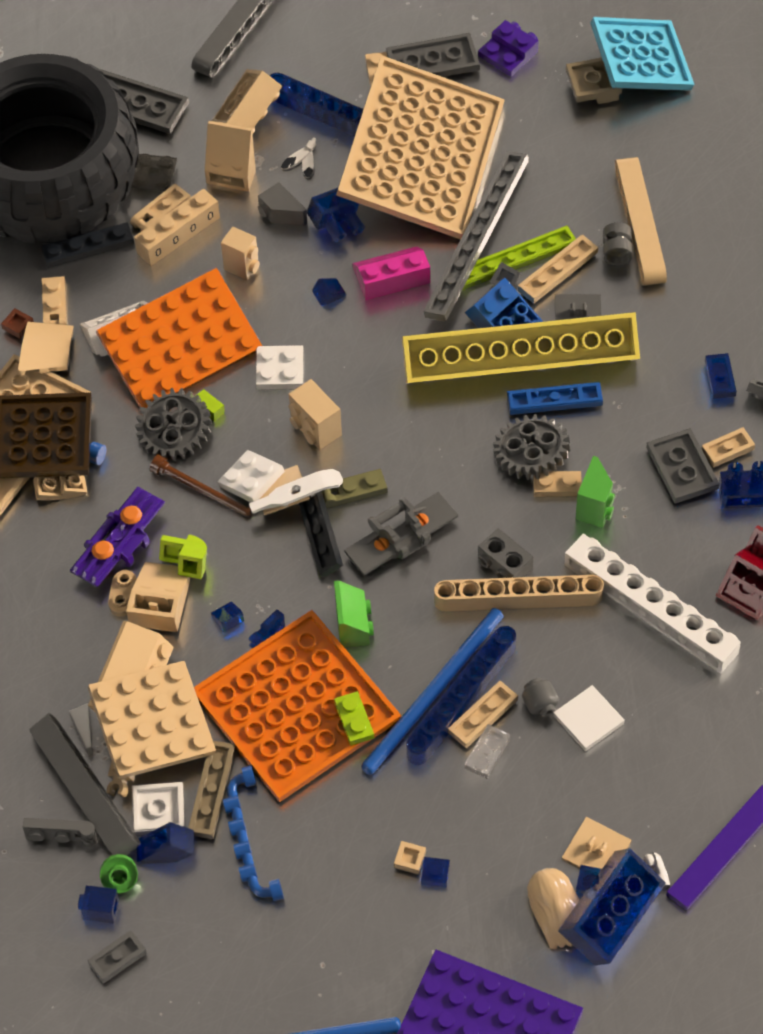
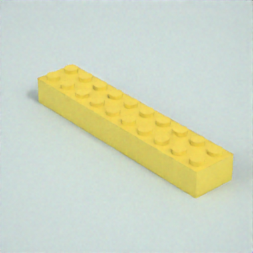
[401,312,640,383]

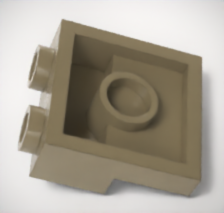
[566,58,622,104]

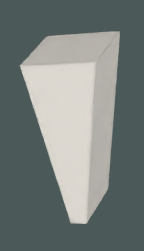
[69,703,93,756]

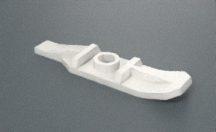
[249,469,343,514]

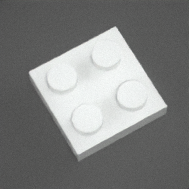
[256,345,303,390]
[217,450,285,502]

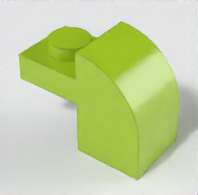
[159,534,207,579]

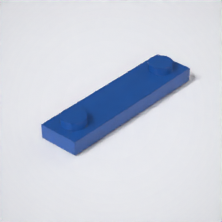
[507,382,603,415]

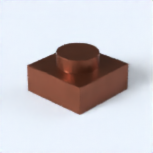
[1,308,34,339]

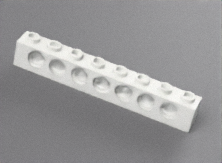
[564,533,741,674]

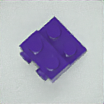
[478,20,539,77]

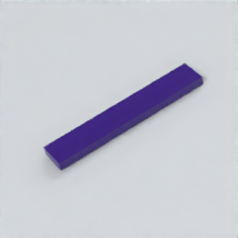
[666,785,763,911]

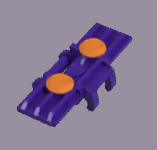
[70,486,165,587]

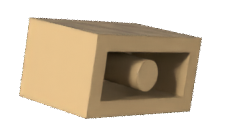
[221,226,260,280]

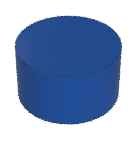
[90,442,107,465]

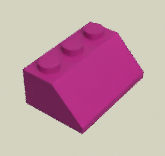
[352,246,431,301]

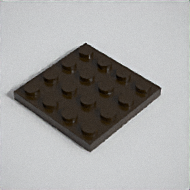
[0,392,92,478]

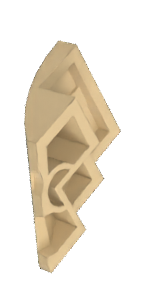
[18,322,74,375]

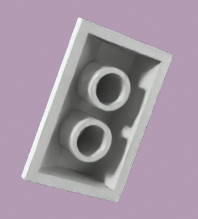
[80,301,148,356]

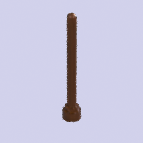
[149,455,251,517]

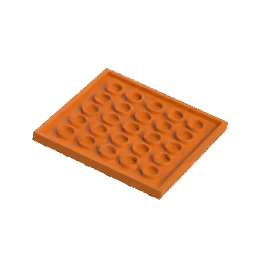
[194,610,401,803]

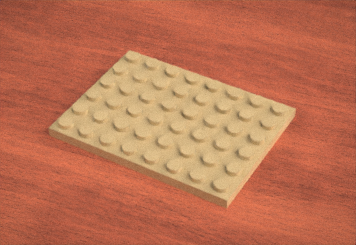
[336,55,505,239]

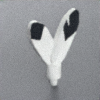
[281,138,316,178]

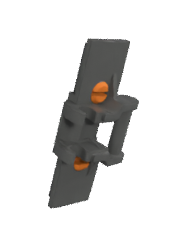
[344,492,458,576]

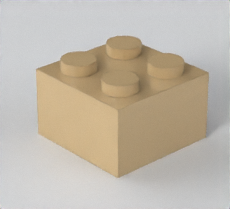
[288,379,342,450]

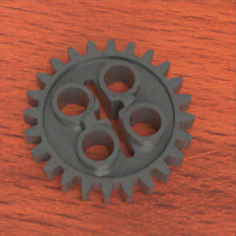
[135,388,212,461]
[493,414,571,480]

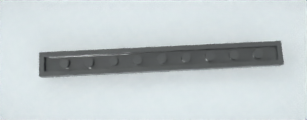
[423,151,529,321]

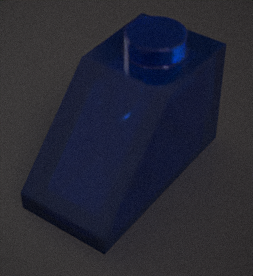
[137,822,194,864]

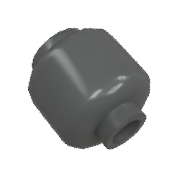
[522,678,559,717]

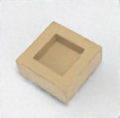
[394,841,426,875]

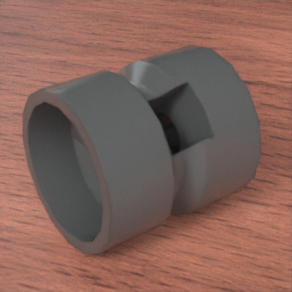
[603,222,633,265]

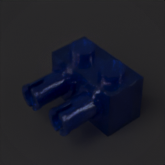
[307,188,366,242]
[719,461,763,509]

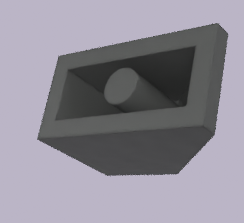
[258,182,307,225]

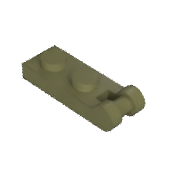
[322,469,388,508]

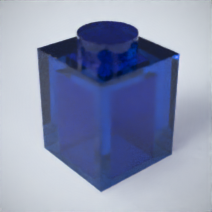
[78,885,119,923]

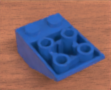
[464,278,543,328]

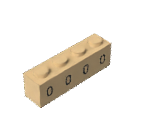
[134,188,220,266]

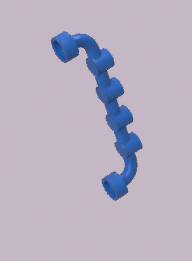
[223,765,284,902]

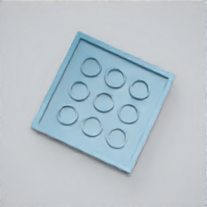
[590,17,694,90]

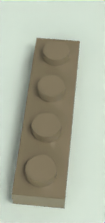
[188,741,236,839]

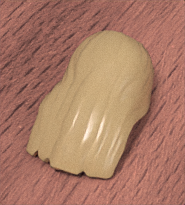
[527,868,592,949]

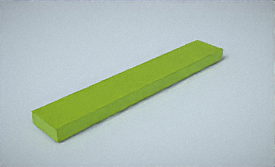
[462,225,576,291]

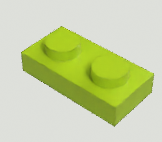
[334,691,374,746]

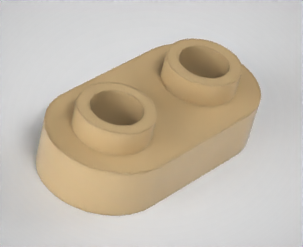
[108,570,137,616]

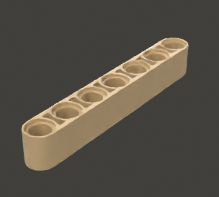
[615,157,667,286]
[434,575,604,612]

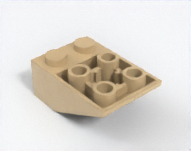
[205,121,256,192]
[126,562,191,632]

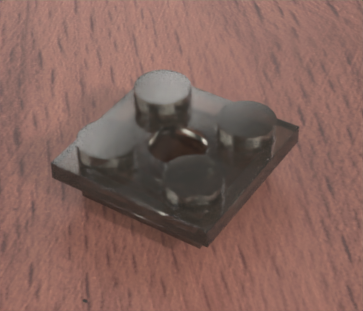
[131,153,177,191]

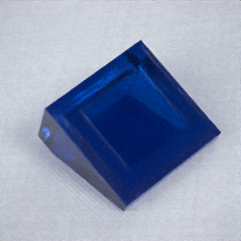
[312,278,347,306]
[211,601,244,632]

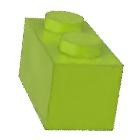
[194,389,225,422]

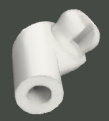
[643,852,671,891]

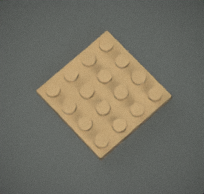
[88,661,216,780]

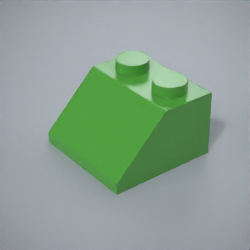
[575,456,615,528]
[334,581,374,648]

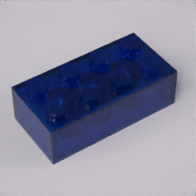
[558,848,666,966]

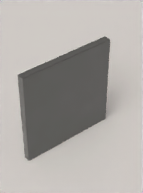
[555,294,601,321]

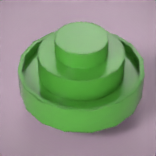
[99,854,138,893]

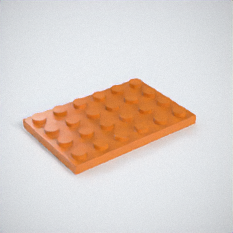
[96,268,262,408]

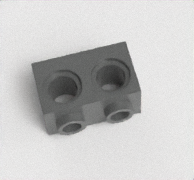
[478,528,534,578]

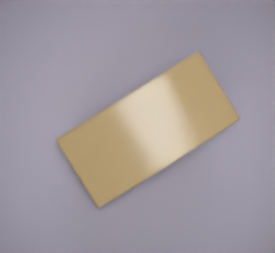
[33,476,87,500]

